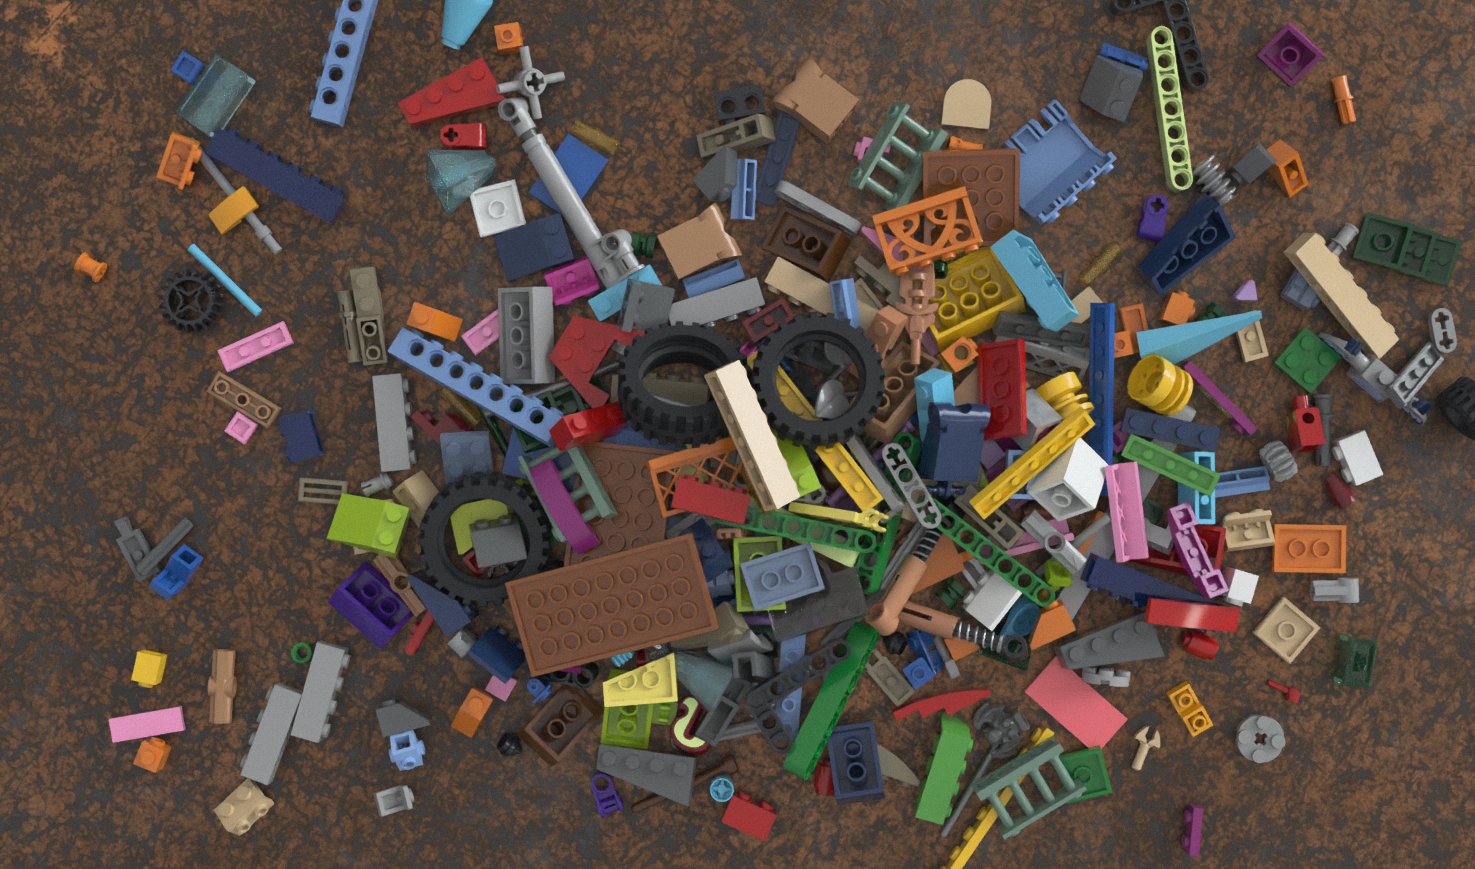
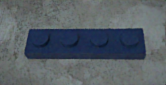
[1120,408,1220,452]

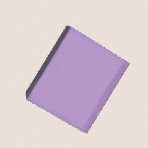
[1231,280,1258,302]

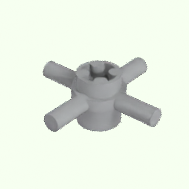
[496,46,565,119]

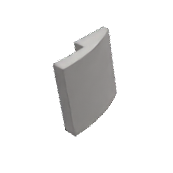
[708,630,773,663]

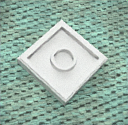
[469,179,526,238]

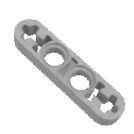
[774,180,861,236]
[882,443,942,529]

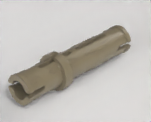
[337,290,363,363]

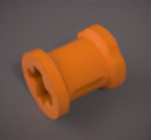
[74,252,107,282]

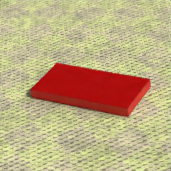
[978,338,1027,441]

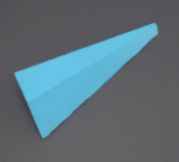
[1136,310,1262,365]

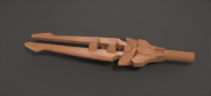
[895,214,939,365]

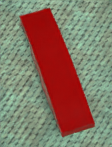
[1145,598,1240,632]
[891,687,991,721]

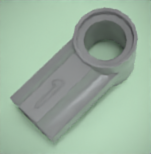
[1309,578,1359,603]

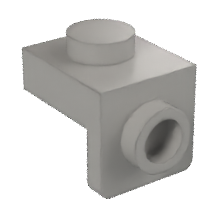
[373,785,414,817]

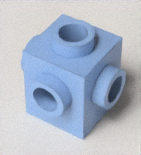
[389,730,425,771]

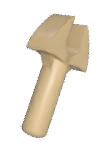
[1132,725,1160,771]

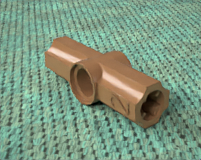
[373,554,428,617]
[208,649,237,724]

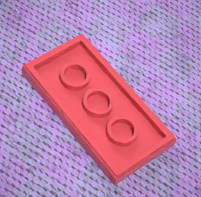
[1024,656,1127,749]

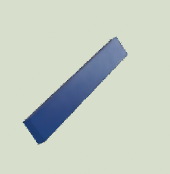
[1088,303,1115,496]

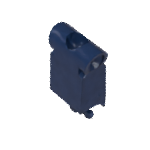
[918,402,991,499]

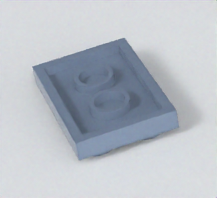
[440,430,494,485]
[739,542,825,611]

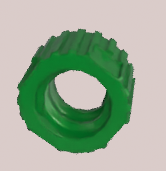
[291,642,314,664]

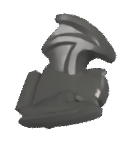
[973,700,1030,759]

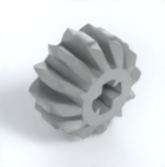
[1260,440,1297,482]

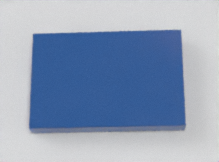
[529,134,609,216]

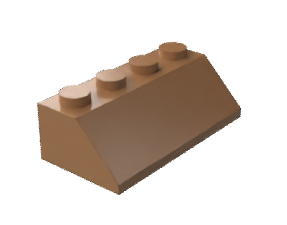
[849,341,942,445]

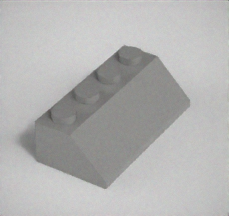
[498,287,555,384]

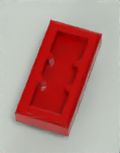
[404,610,435,655]

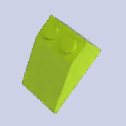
[771,428,822,497]
[327,493,411,559]
[731,536,786,612]
[601,668,654,750]

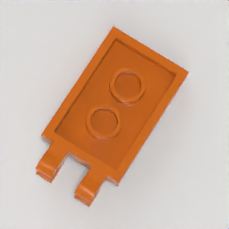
[887,530,975,594]

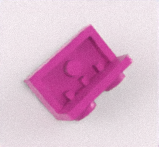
[543,256,600,305]

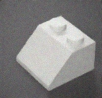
[962,569,1022,631]

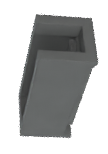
[732,651,775,682]

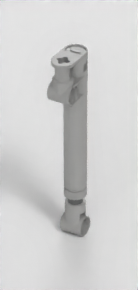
[498,97,645,289]

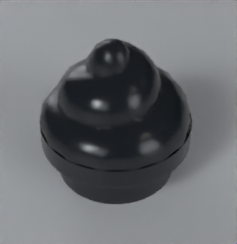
[882,631,908,656]
[497,732,522,757]

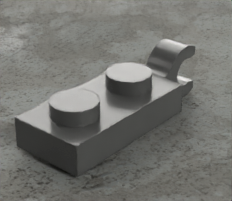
[114,516,162,582]

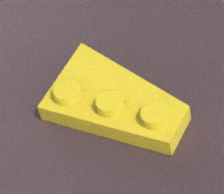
[603,653,678,707]

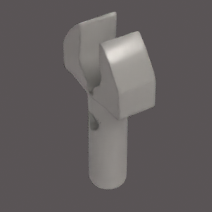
[933,635,960,679]

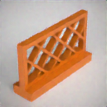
[645,436,755,518]

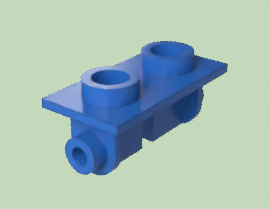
[1099,43,1148,75]
[906,629,943,675]
[527,675,553,703]

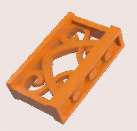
[872,186,983,276]

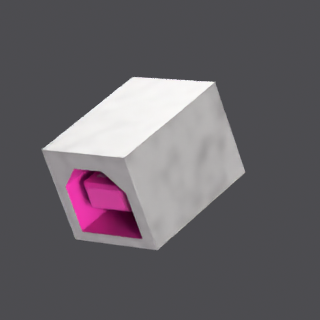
[1011,389,1063,452]

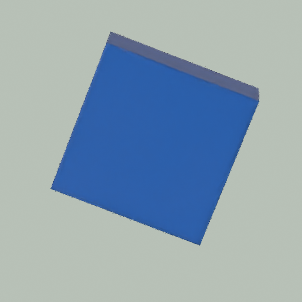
[170,51,205,84]

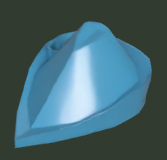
[999,596,1040,636]

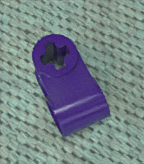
[1136,195,1168,242]
[591,770,625,818]

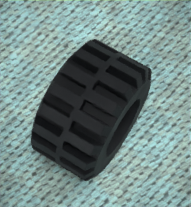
[1437,376,1475,440]

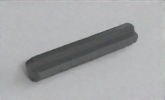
[135,518,193,576]

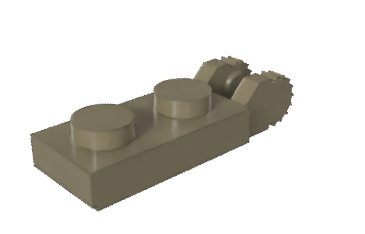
[865,647,916,707]

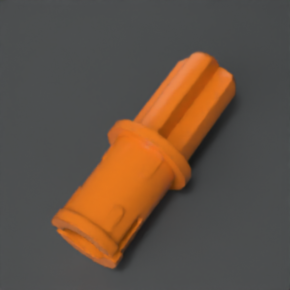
[1331,75,1356,124]

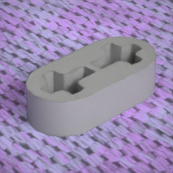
[1427,308,1457,353]

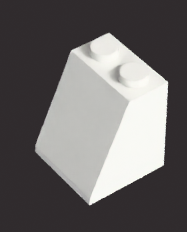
[1028,438,1108,521]

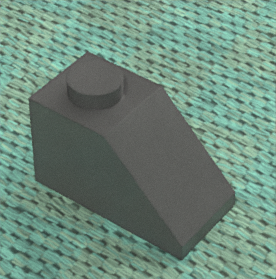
[1228,143,1277,187]
[693,146,738,203]
[376,698,433,737]

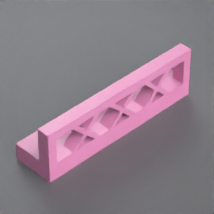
[1105,461,1149,563]
[977,519,1075,564]

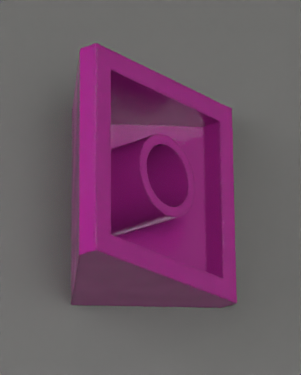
[1257,22,1325,87]

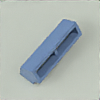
[731,159,757,221]
[682,259,745,298]
[829,278,861,329]
[1215,466,1270,498]

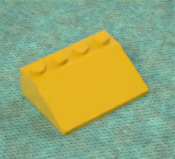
[913,246,1026,353]

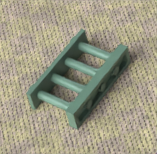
[847,102,948,211]
[518,446,618,544]
[971,735,1087,840]

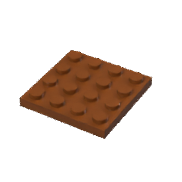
[922,148,1020,247]

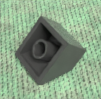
[1079,55,1143,122]
[469,514,527,568]

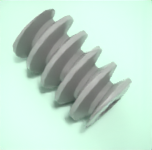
[1192,154,1239,206]

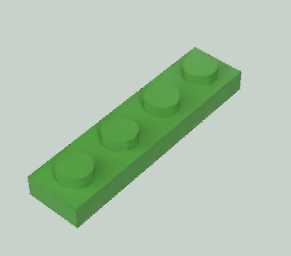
[1121,434,1221,497]

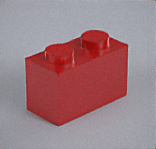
[721,791,777,841]

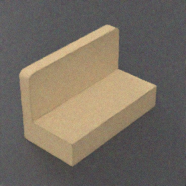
[392,470,439,528]

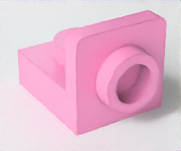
[853,137,891,163]

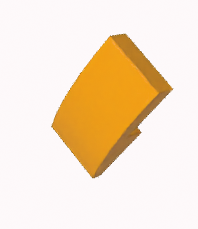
[208,186,259,235]
[1166,681,1213,737]

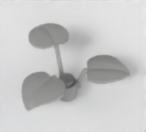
[814,342,858,420]

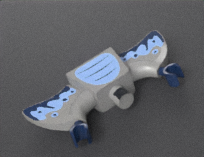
[1317,332,1433,426]

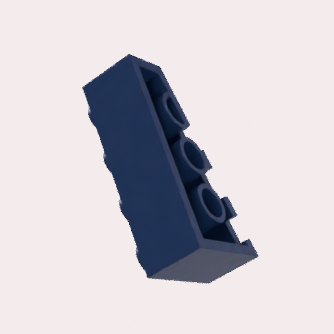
[1136,193,1236,295]

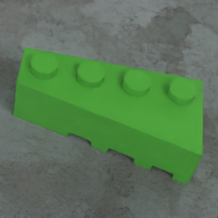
[915,713,973,825]

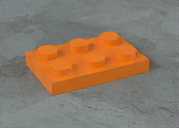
[1272,524,1346,573]

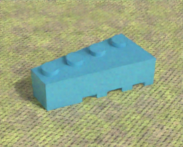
[990,230,1079,332]

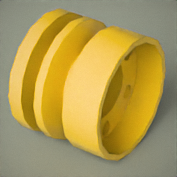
[1127,354,1193,417]
[1035,372,1094,421]

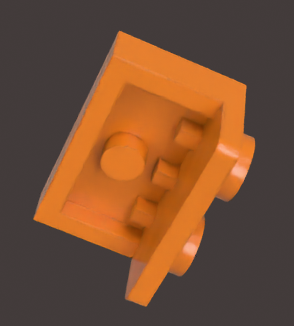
[156,132,202,190]

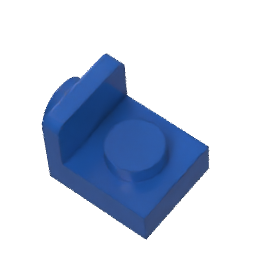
[900,657,935,690]

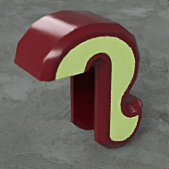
[670,694,710,756]

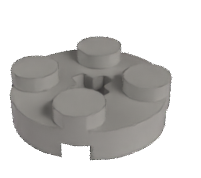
[1081,667,1131,687]
[1235,714,1286,763]

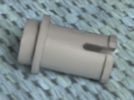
[361,472,394,497]

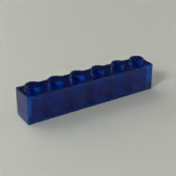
[204,127,348,225]
[1080,553,1225,634]

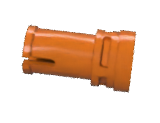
[946,136,983,150]

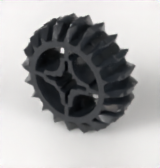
[158,269,225,334]

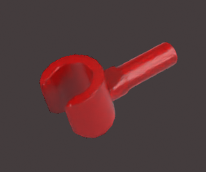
[1267,680,1300,703]

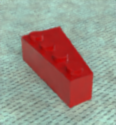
[398,57,505,128]

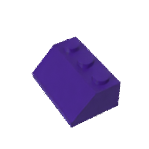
[328,561,414,650]

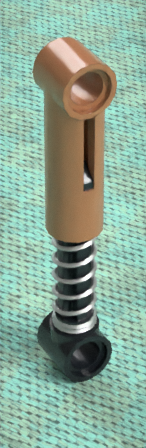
[865,496,966,636]
[877,595,1028,663]

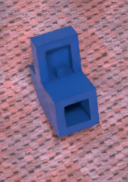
[149,544,203,601]

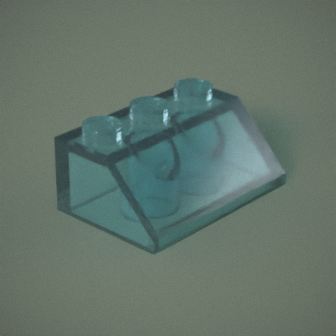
[175,54,256,140]

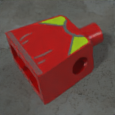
[1286,396,1326,454]

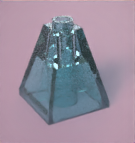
[426,150,496,215]
[669,649,734,712]

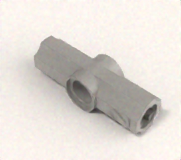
[1019,509,1087,575]

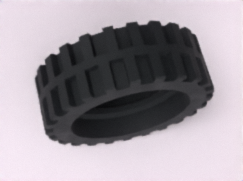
[751,312,886,450]
[617,321,750,449]
[418,471,551,607]

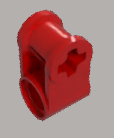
[440,122,487,150]

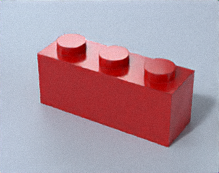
[549,401,629,452]
[671,474,751,525]

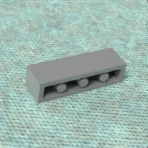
[669,277,765,329]
[372,373,417,472]
[291,640,351,743]
[240,682,303,785]

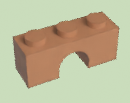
[848,305,908,378]

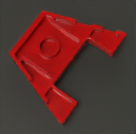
[549,316,645,408]

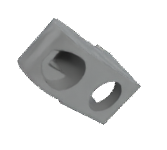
[1144,517,1174,555]
[446,626,479,658]

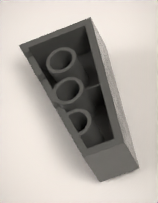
[1053,610,1165,670]
[596,744,697,806]

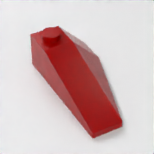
[1127,524,1226,577]

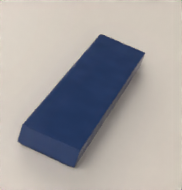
[755,110,801,208]

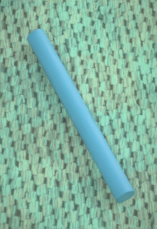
[187,244,263,317]

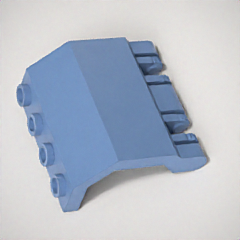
[1004,99,1117,225]

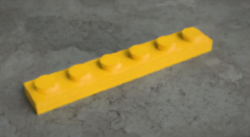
[969,406,1095,519]

